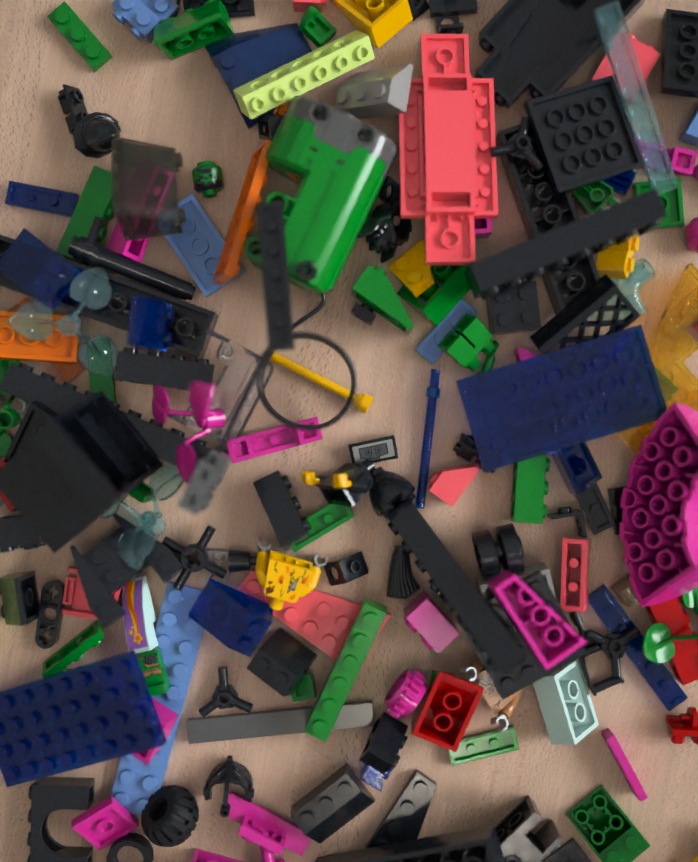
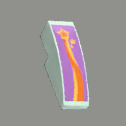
[122,575,158,655]

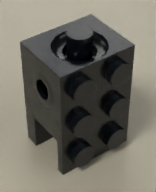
[495,795,563,862]

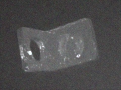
[204,548,230,590]

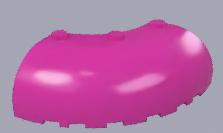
[619,403,698,606]

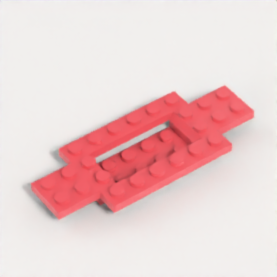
[398,34,498,265]

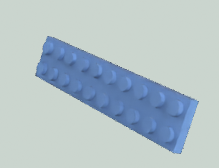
[111,581,214,816]

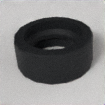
[106,833,154,862]

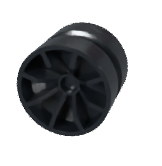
[472,523,524,581]

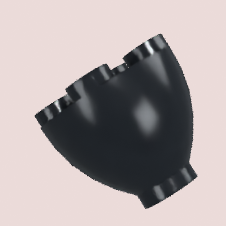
[369,467,416,519]

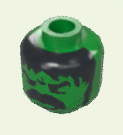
[192,161,224,198]

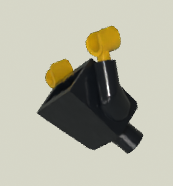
[302,459,375,507]

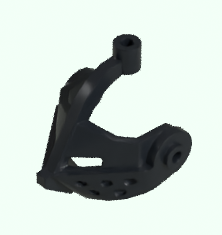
[203,755,254,817]

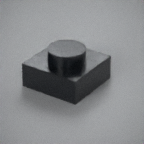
[351,303,376,326]

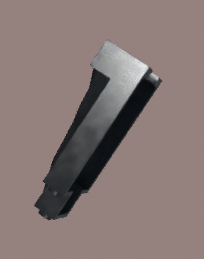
[475,0,645,109]

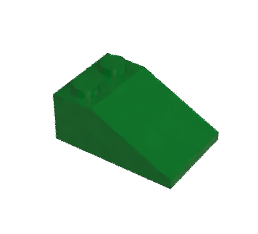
[352,265,414,335]

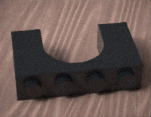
[27,776,95,862]

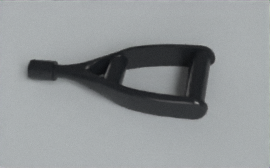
[570,611,624,696]

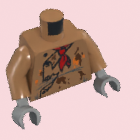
[460,657,523,731]

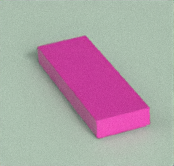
[601,728,648,801]

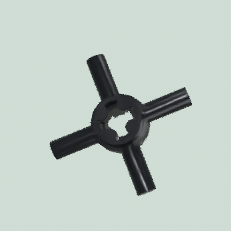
[162,525,227,591]

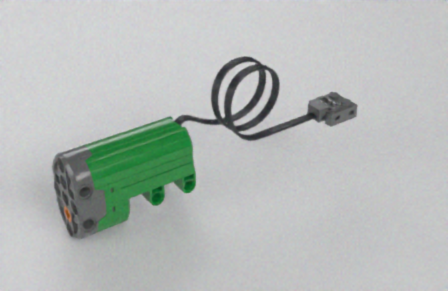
[178,96,399,515]

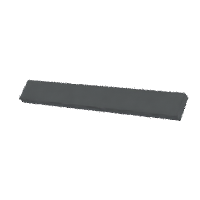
[187,700,374,744]

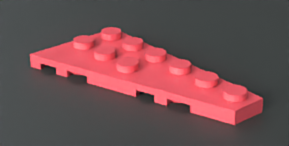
[238,569,391,660]

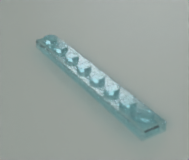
[592,0,678,195]

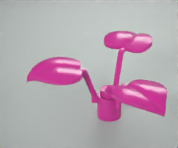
[152,381,225,484]

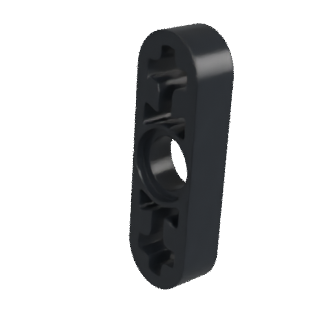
[35,580,65,649]

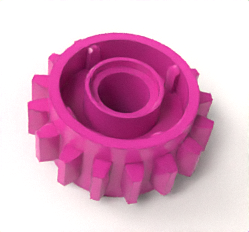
[384,669,427,719]

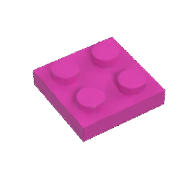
[71,796,139,850]

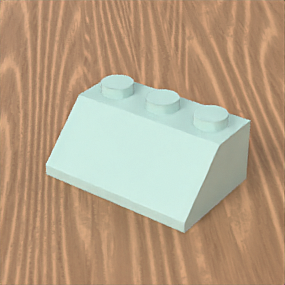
[533,658,599,745]

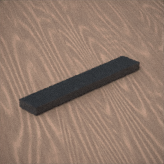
[257,202,295,351]

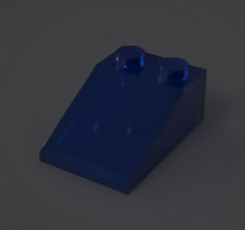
[0,228,82,310]
[188,578,273,657]

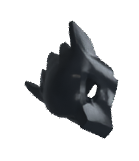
[357,193,412,263]

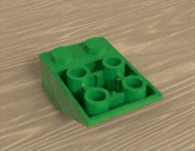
[566,785,651,862]

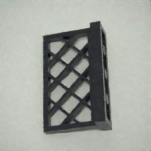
[530,274,640,377]

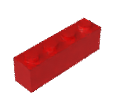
[645,596,698,686]

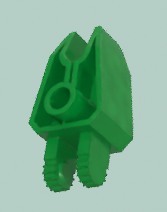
[570,181,618,216]

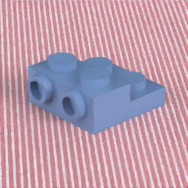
[111,0,180,44]

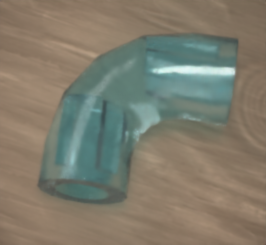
[616,258,655,318]

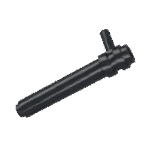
[68,216,196,301]

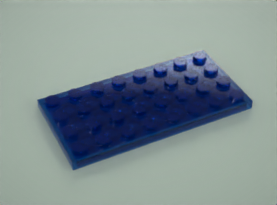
[456,325,667,472]
[0,650,167,787]

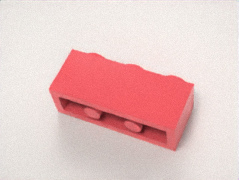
[560,537,590,612]

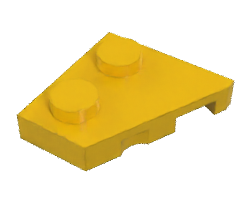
[388,239,434,298]

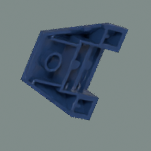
[205,23,312,129]

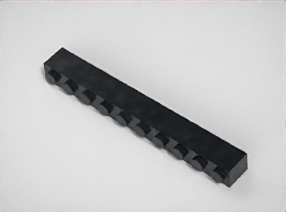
[0,362,228,477]

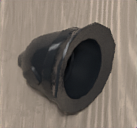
[73,112,121,158]

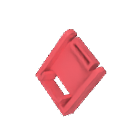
[61,566,123,620]

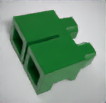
[437,313,496,371]

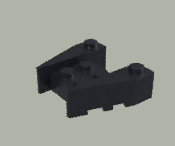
[70,513,183,628]

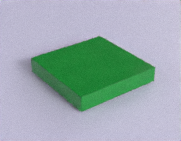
[632,179,685,229]

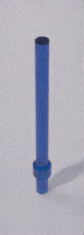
[415,369,441,509]

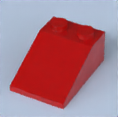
[411,670,484,752]

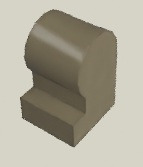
[610,573,639,607]

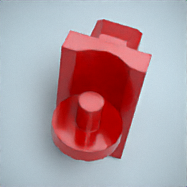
[665,707,698,745]

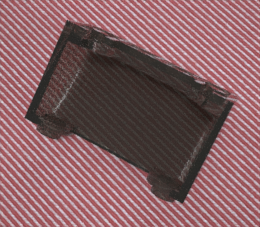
[112,138,186,241]

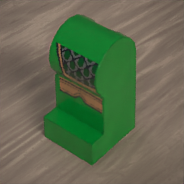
[138,648,170,698]

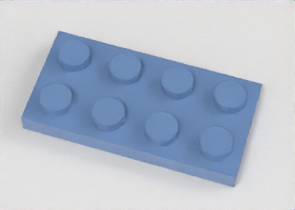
[156,194,245,298]

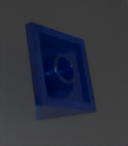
[550,436,602,495]

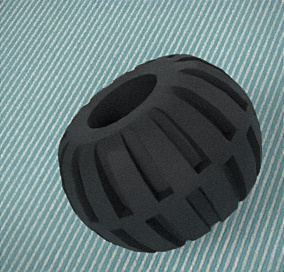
[141,785,199,847]

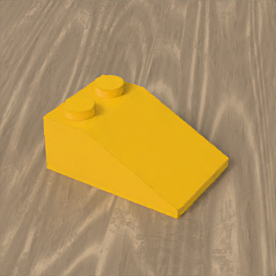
[331,0,413,48]

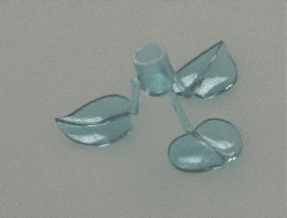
[8,267,118,377]
[100,464,184,570]

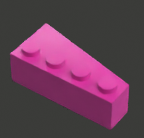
[486,570,587,670]

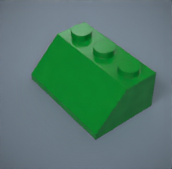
[153,0,234,60]
[397,265,471,327]

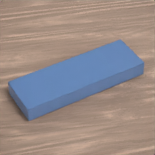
[415,298,479,365]

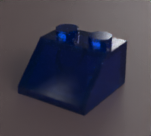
[127,295,175,352]

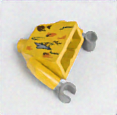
[255,537,328,610]

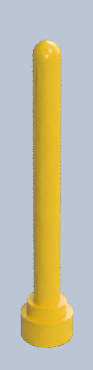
[270,353,374,414]

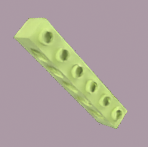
[233,30,375,119]

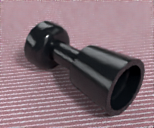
[228,550,276,573]

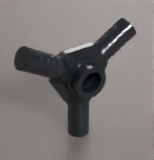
[490,116,544,171]
[585,626,641,677]
[199,666,253,717]

